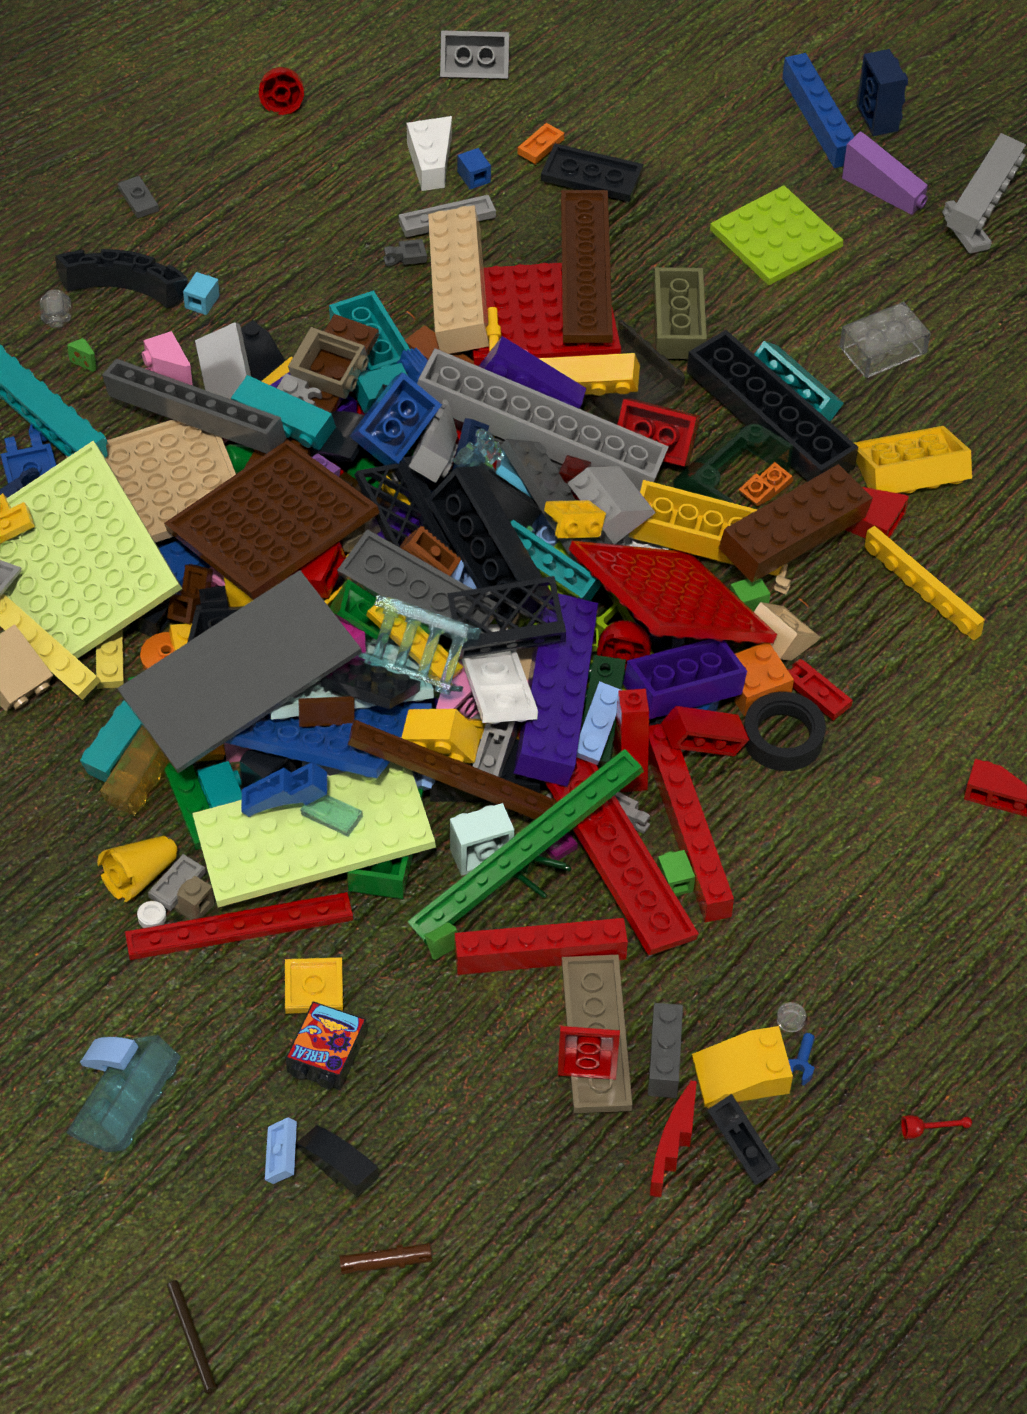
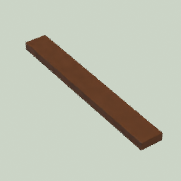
[347,720,557,820]

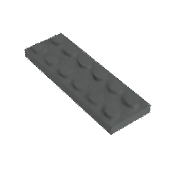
[500,439,605,566]
[337,529,501,642]

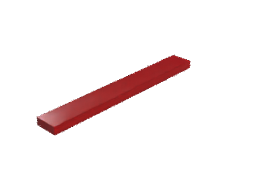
[125,892,353,960]

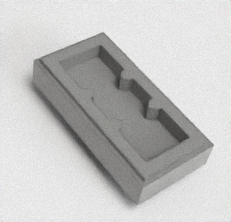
[148,854,206,911]

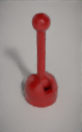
[901,1115,972,1139]

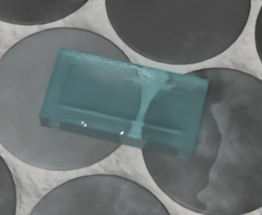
[300,795,363,837]

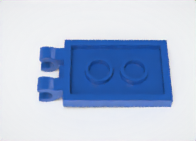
[0,431,56,484]

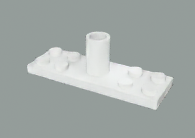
[455,624,538,724]

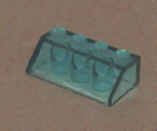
[66,1035,181,1152]

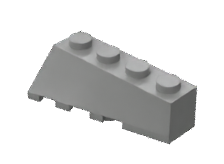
[409,399,458,483]

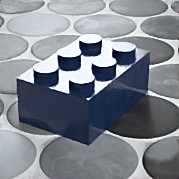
[856,49,908,136]

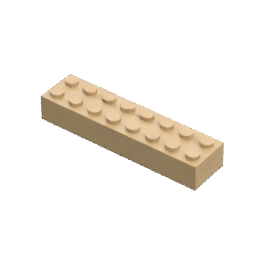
[428,205,489,354]

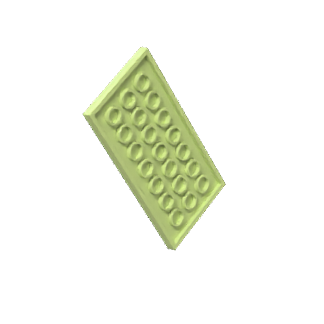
[192,762,436,907]

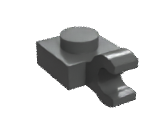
[383,239,427,266]

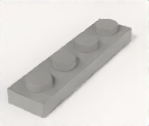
[399,195,496,237]

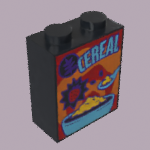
[286,1001,367,1091]

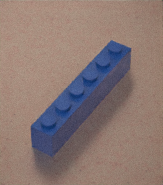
[782,53,855,168]

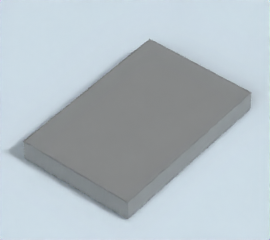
[195,322,251,399]

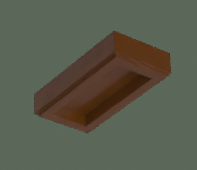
[298,696,354,727]

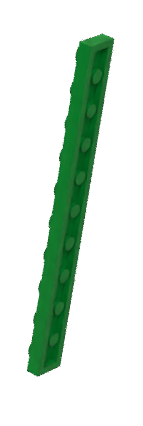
[407,749,644,945]

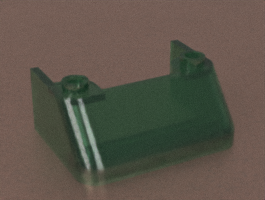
[673,424,793,503]

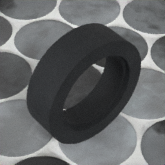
[478,463,542,528]
[744,692,826,771]

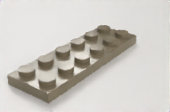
[562,955,632,1114]

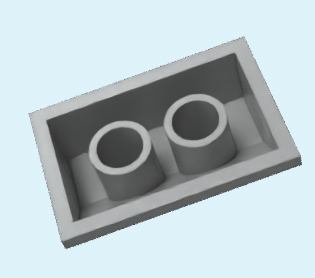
[440,31,509,79]
[568,466,656,544]

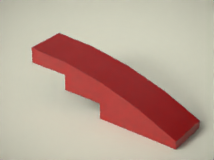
[650,1081,697,1197]

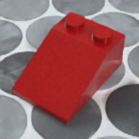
[558,1026,620,1080]

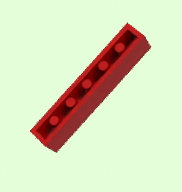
[454,918,628,975]

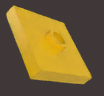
[285,957,343,1014]

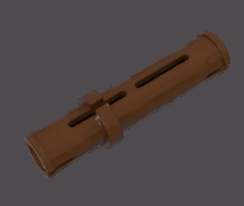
[339,1242,432,1275]

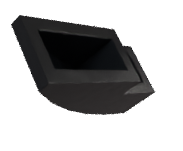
[295,1125,378,1197]

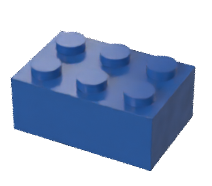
[349,372,442,465]

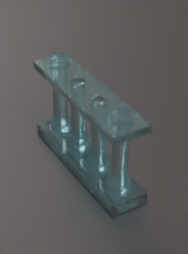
[358,595,481,695]

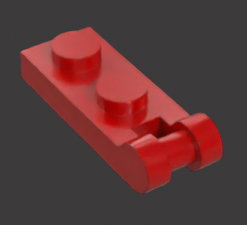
[787,659,853,721]

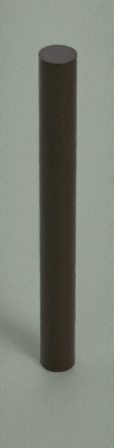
[167,1280,217,1394]

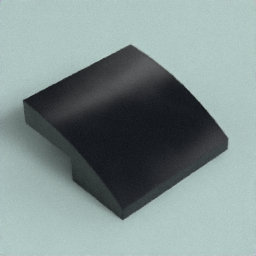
[310,411,365,463]

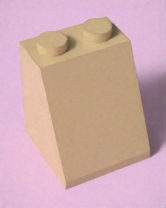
[0,624,53,711]

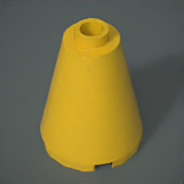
[97,836,178,902]

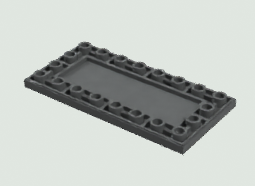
[117,570,362,773]

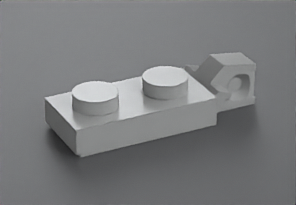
[942,200,992,253]

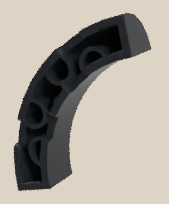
[55,249,188,308]

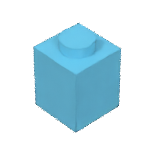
[183,272,219,315]

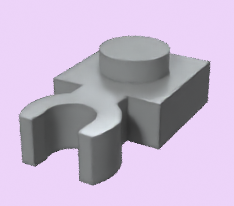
[277,374,322,406]

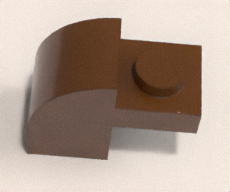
[167,564,213,624]

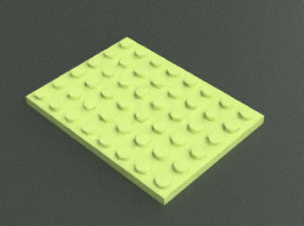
[0,441,182,675]

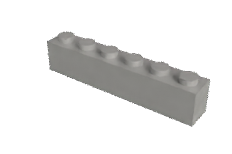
[947,133,1026,238]

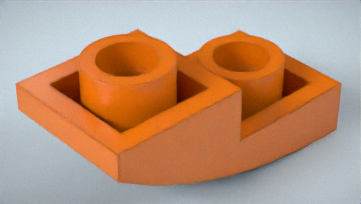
[738,462,793,506]

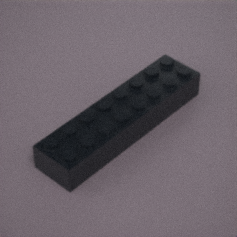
[687,330,858,481]

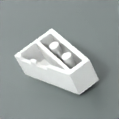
[407,116,452,191]

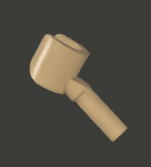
[774,563,791,594]

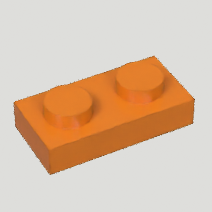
[517,123,564,164]

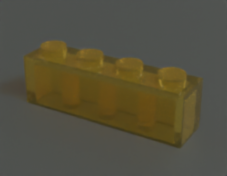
[100,725,170,816]

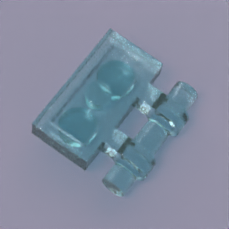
[452,428,504,470]

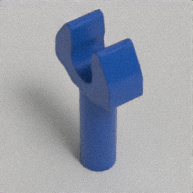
[788,1033,815,1085]

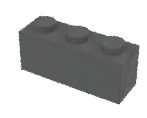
[648,1003,683,1098]

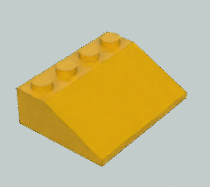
[854,426,972,493]

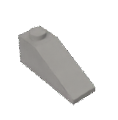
[473,721,521,777]

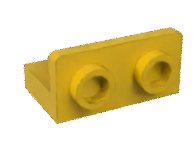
[544,500,606,538]

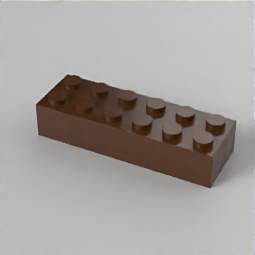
[719,464,873,583]

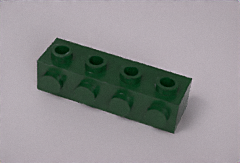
[580,655,626,768]

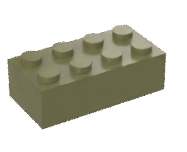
[653,267,707,359]

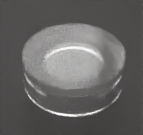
[777,1002,806,1032]

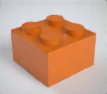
[732,643,794,716]

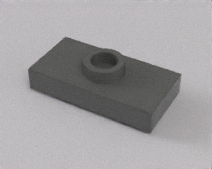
[118,176,159,218]

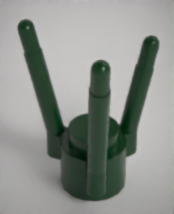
[512,856,572,898]

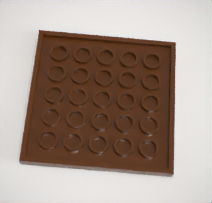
[164,440,380,600]

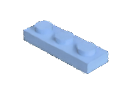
[577,681,621,765]

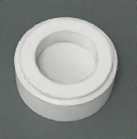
[137,901,166,928]

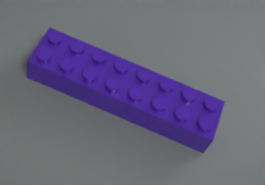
[514,593,598,786]

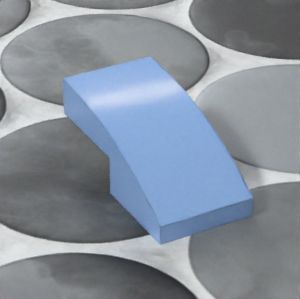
[80,1037,138,1071]

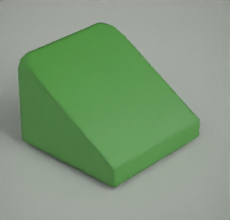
[424,922,458,960]

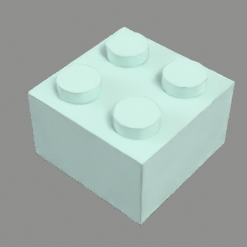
[450,803,514,876]

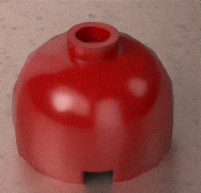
[258,67,304,115]
[597,620,651,666]

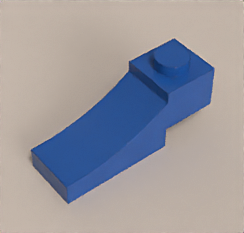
[241,762,327,817]

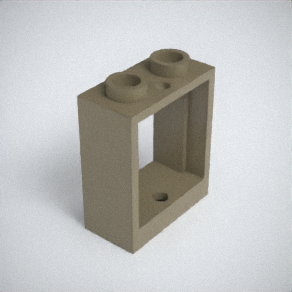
[288,327,369,399]

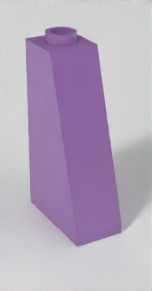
[842,132,928,215]

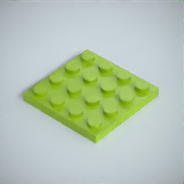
[710,185,843,285]

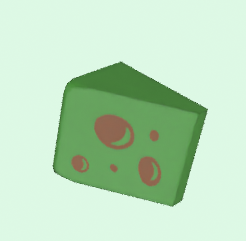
[67,338,97,372]

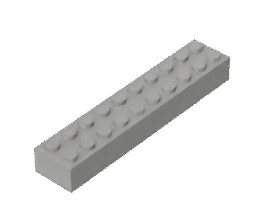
[417,348,669,492]

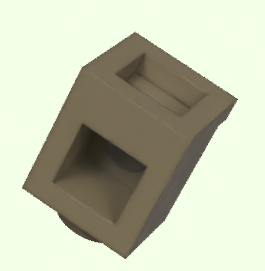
[175,875,214,920]

